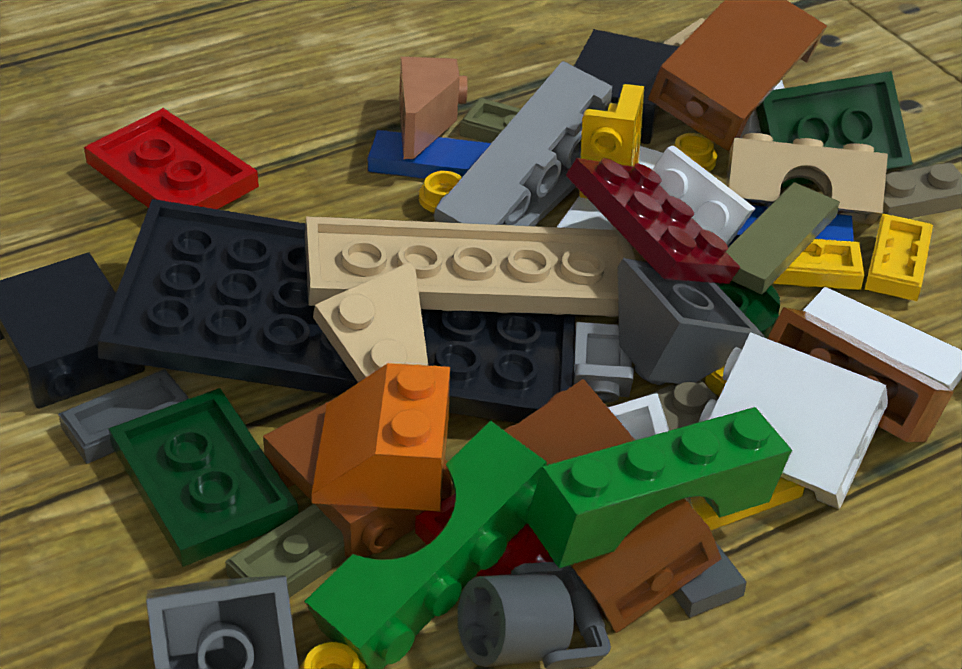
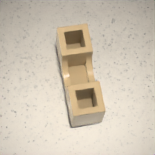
[726,133,888,224]

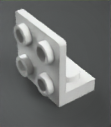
[652,146,755,245]

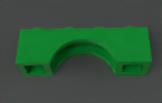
[526,407,792,568]
[305,421,548,669]

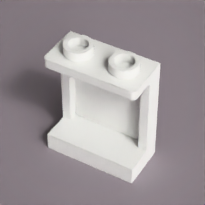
[699,332,888,510]

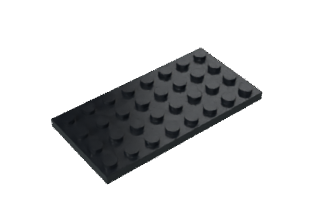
[98,199,575,423]

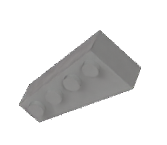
[434,61,613,226]

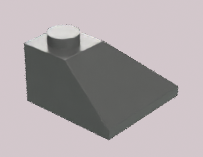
[618,258,764,385]
[146,575,299,669]

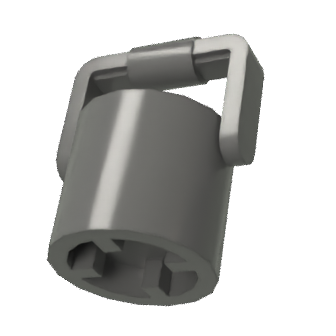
[458,562,611,669]

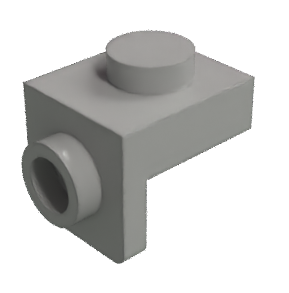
[572,322,634,402]

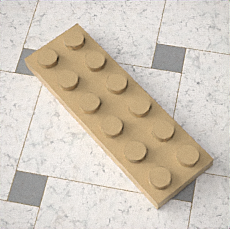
[305,216,635,317]

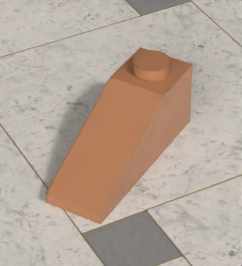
[399,57,467,159]

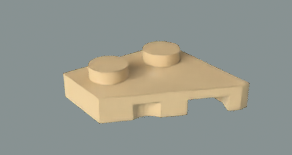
[313,261,428,383]

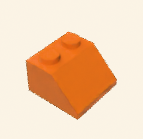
[311,363,450,511]

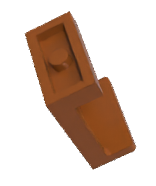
[263,398,452,558]

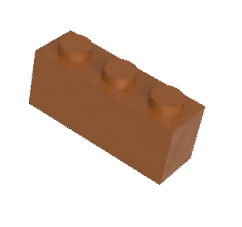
[767,307,954,442]

